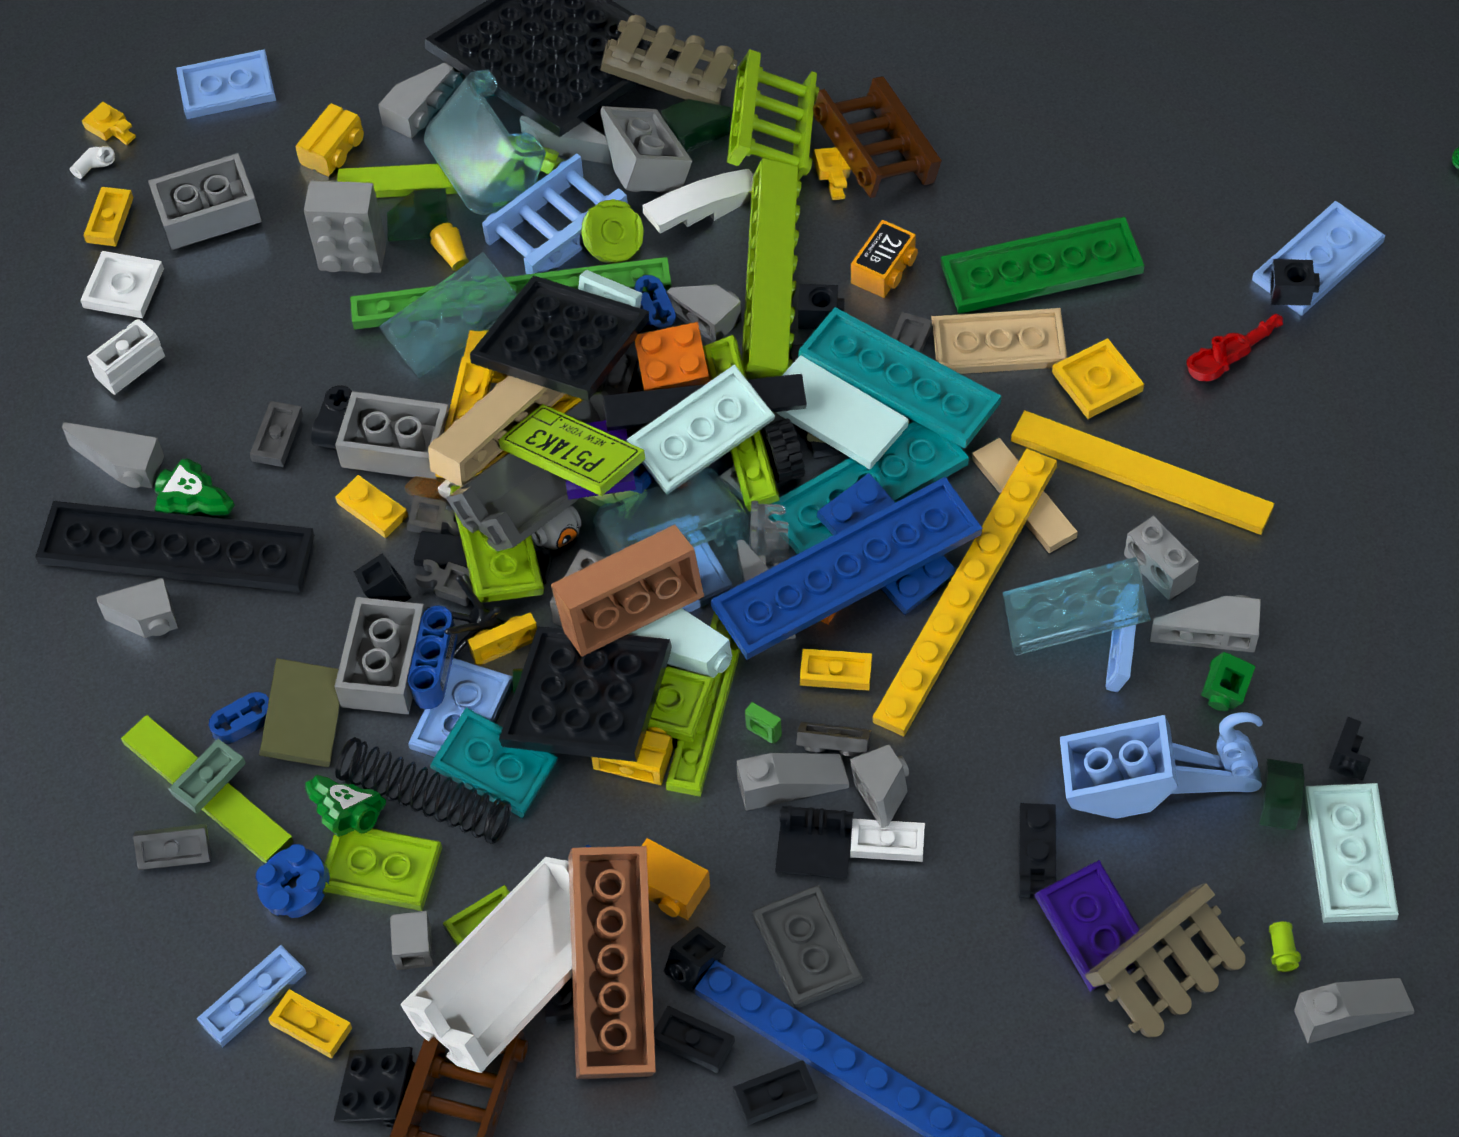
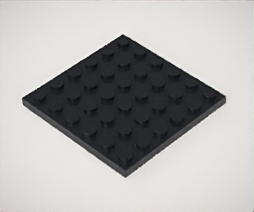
[425,0,680,138]

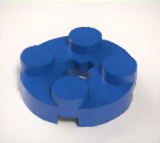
[255,844,330,918]

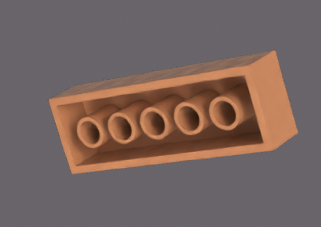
[568,846,656,1079]

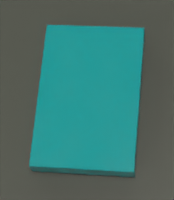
[430,708,558,818]

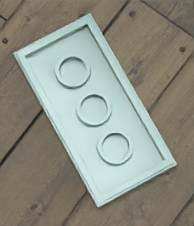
[775,355,909,469]
[627,364,775,495]
[1304,783,1399,923]

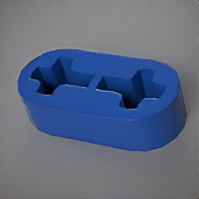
[634,275,676,332]
[209,692,269,744]

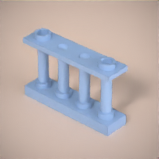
[482,153,628,274]

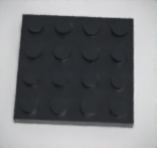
[470,275,649,401]
[499,626,672,762]

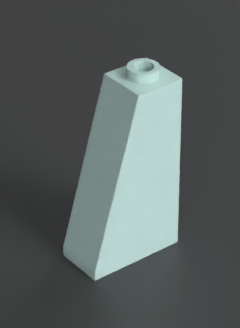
[627,608,732,678]

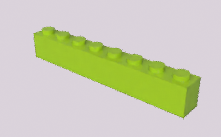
[742,158,801,380]

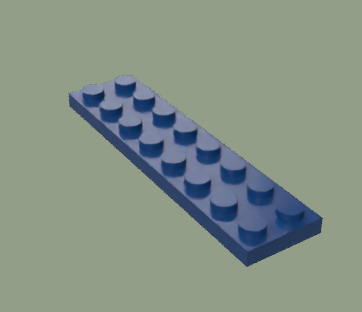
[711,477,983,660]

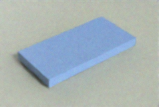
[1252,201,1386,316]

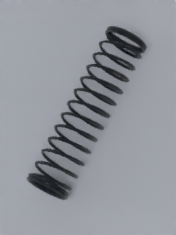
[335,737,512,844]

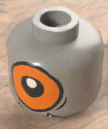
[531,505,581,551]

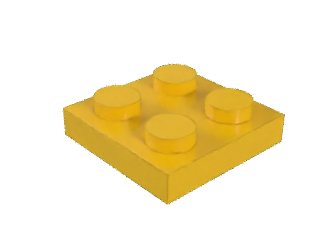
[1052,338,1144,419]

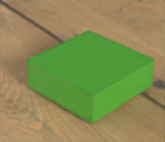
[745,702,782,744]

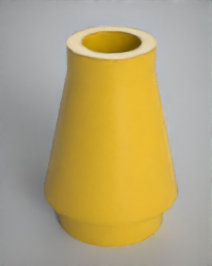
[430,223,469,271]

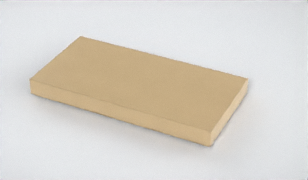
[931,308,1067,374]

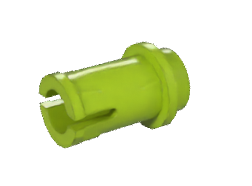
[1269,921,1301,972]

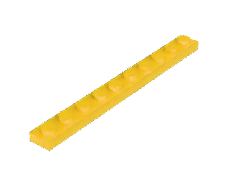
[873,448,1057,737]

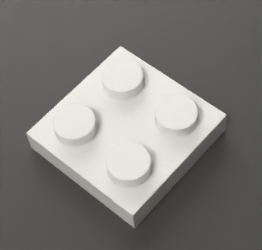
[80,251,164,318]

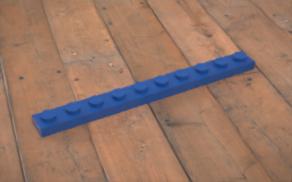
[695,960,1003,1137]

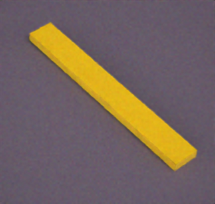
[1011,410,1275,535]

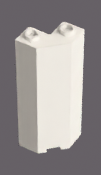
[400,857,572,1073]

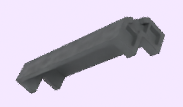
[446,390,644,551]

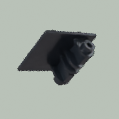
[775,805,854,878]
[334,1047,415,1129]

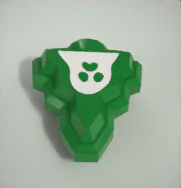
[154,458,235,515]
[305,775,386,837]

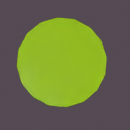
[581,199,644,264]

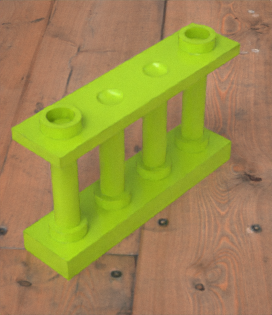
[727,49,819,180]

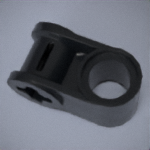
[311,385,352,449]

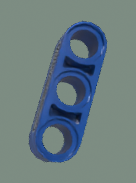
[408,605,457,710]

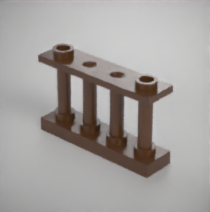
[813,76,942,198]
[390,1029,529,1137]

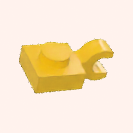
[82,102,136,145]
[812,147,851,200]

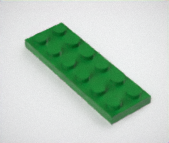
[941,217,1145,314]

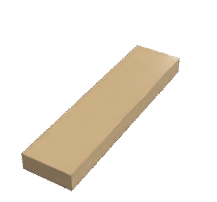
[972,438,1078,554]

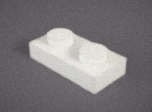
[850,819,925,862]

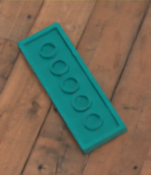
[798,307,1001,448]
[765,421,969,554]

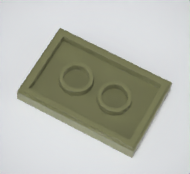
[259,658,340,767]

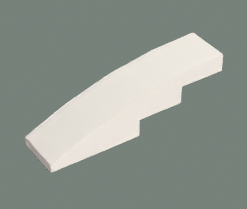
[642,169,754,234]

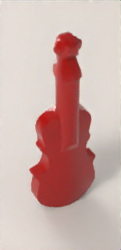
[1186,313,1283,381]

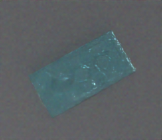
[379,252,518,378]
[1003,557,1151,655]

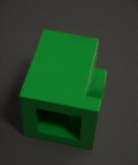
[1201,652,1255,711]

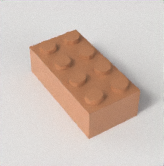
[551,525,704,657]

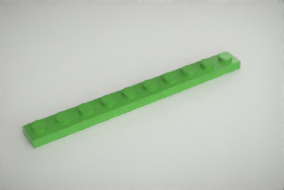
[350,257,672,330]

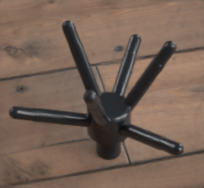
[425,574,506,658]

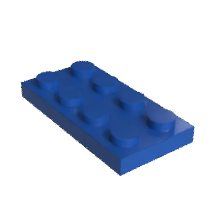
[817,473,956,615]

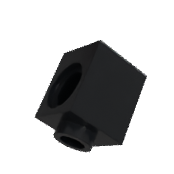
[1270,259,1320,305]
[798,284,845,330]
[354,553,412,602]

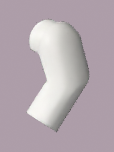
[70,146,115,179]

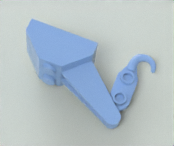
[1060,712,1263,819]

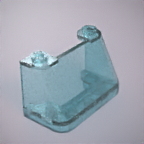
[423,69,546,215]
[593,468,749,557]

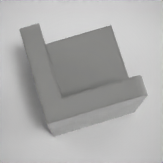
[390,911,433,970]

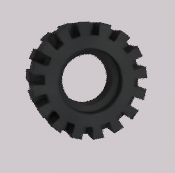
[761,418,805,483]

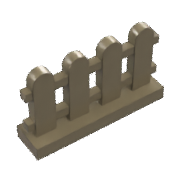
[600,15,738,110]
[1085,883,1246,1038]

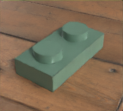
[169,739,246,814]

